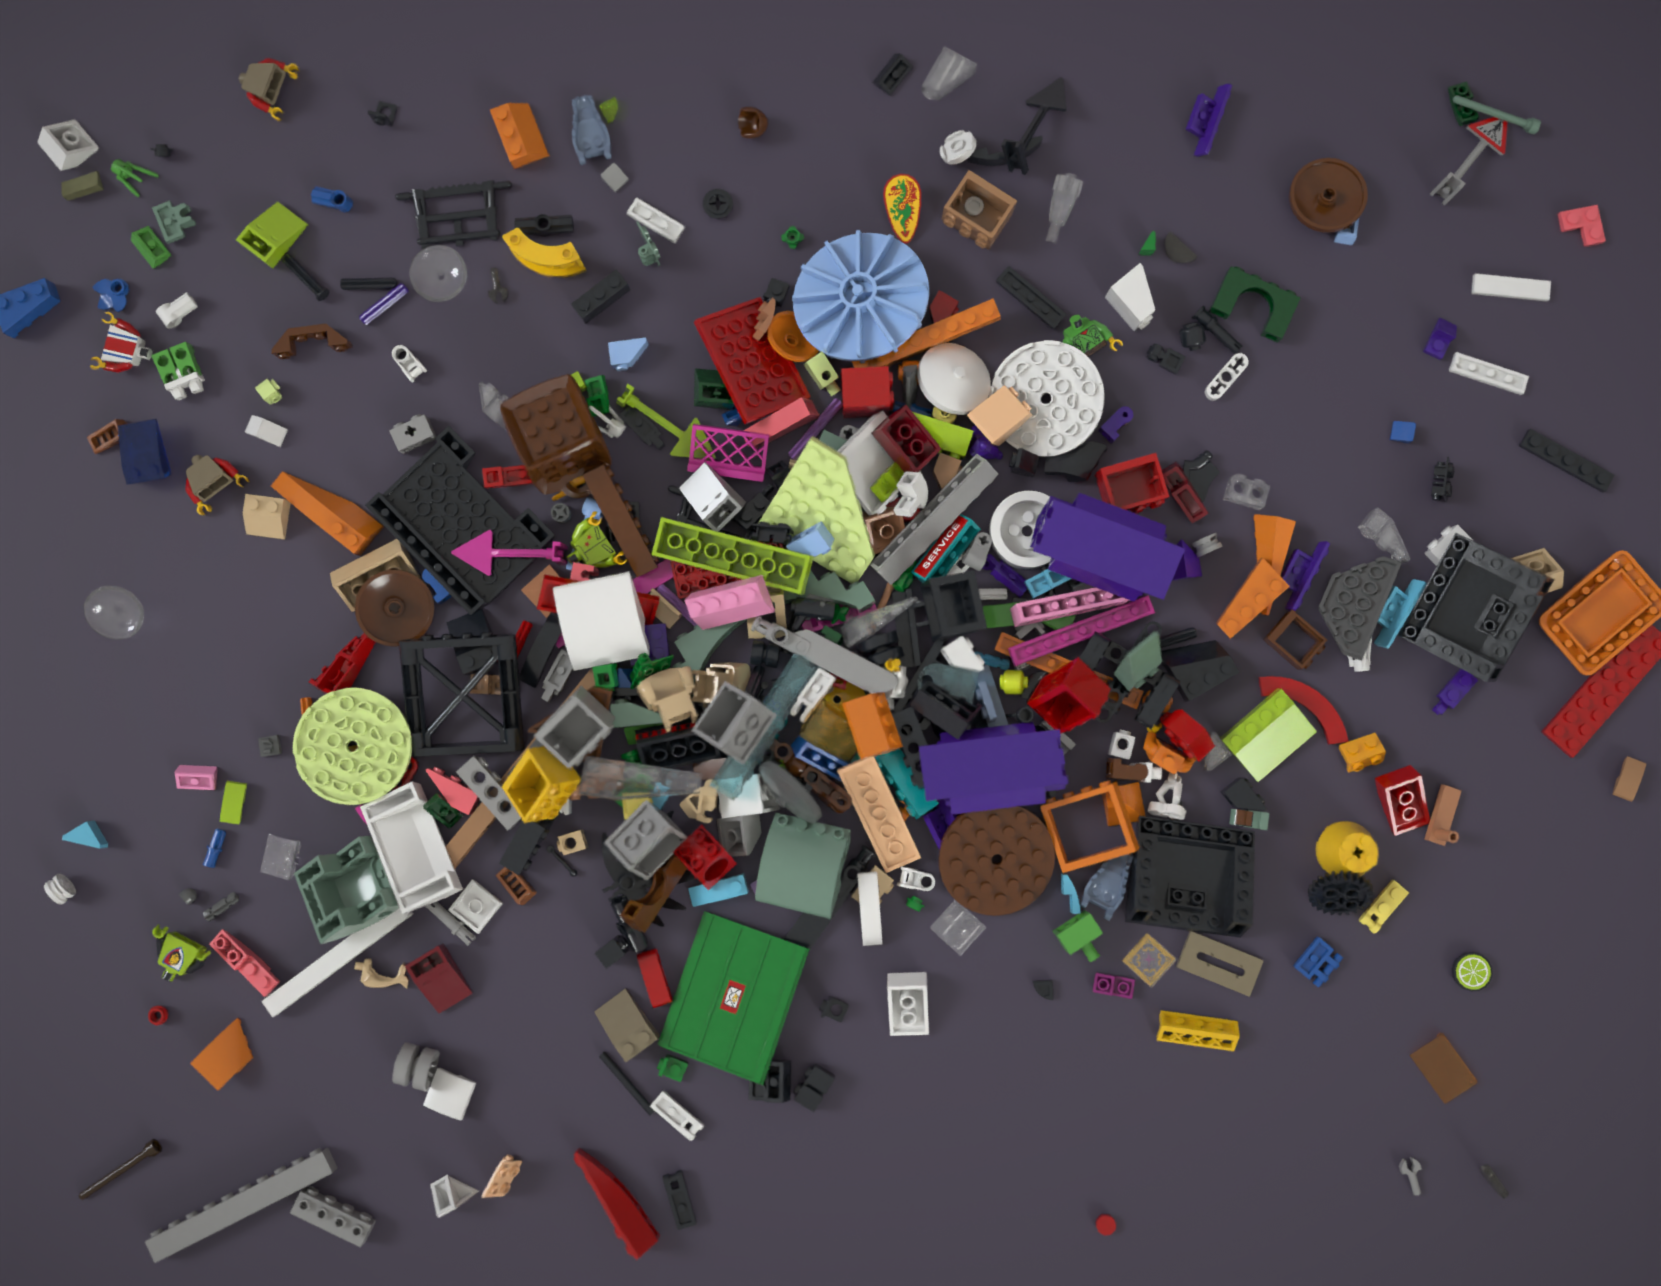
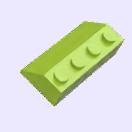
[913,412,973,460]

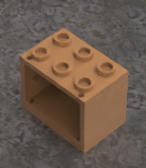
[942,170,1017,250]

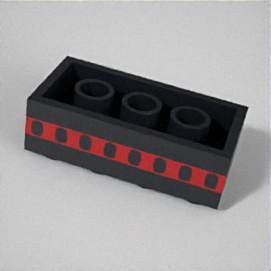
[635,716,721,774]

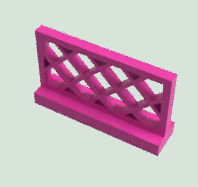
[687,424,769,482]

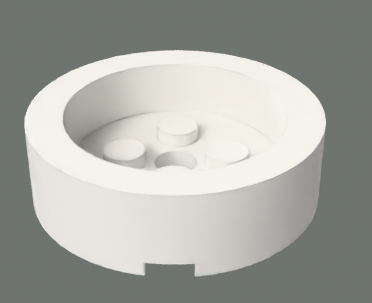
[989,491,1051,569]

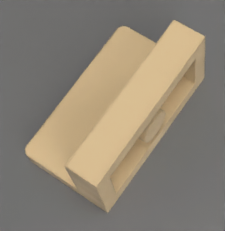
[650,588,682,629]

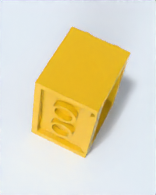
[502,746,581,823]

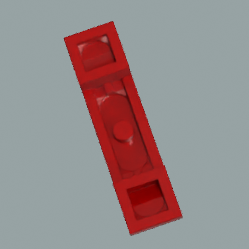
[482,465,533,488]

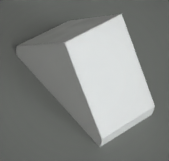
[245,415,288,447]

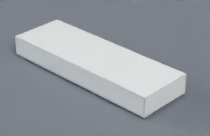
[627,197,685,243]

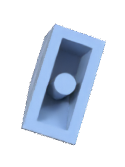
[608,337,648,371]
[786,521,835,557]

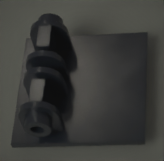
[1431,457,1455,502]

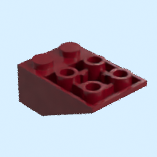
[405,943,473,1014]

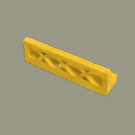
[1157,1010,1240,1051]

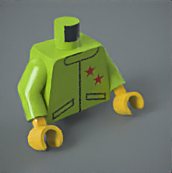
[566,511,627,568]

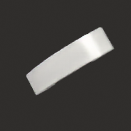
[857,872,882,946]

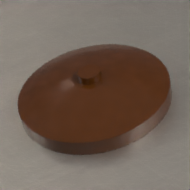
[1289,158,1368,233]
[355,569,434,647]

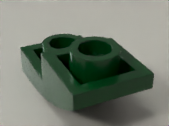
[1448,82,1479,126]

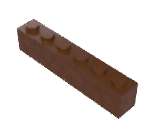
[582,462,660,577]

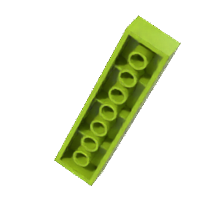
[652,517,814,594]

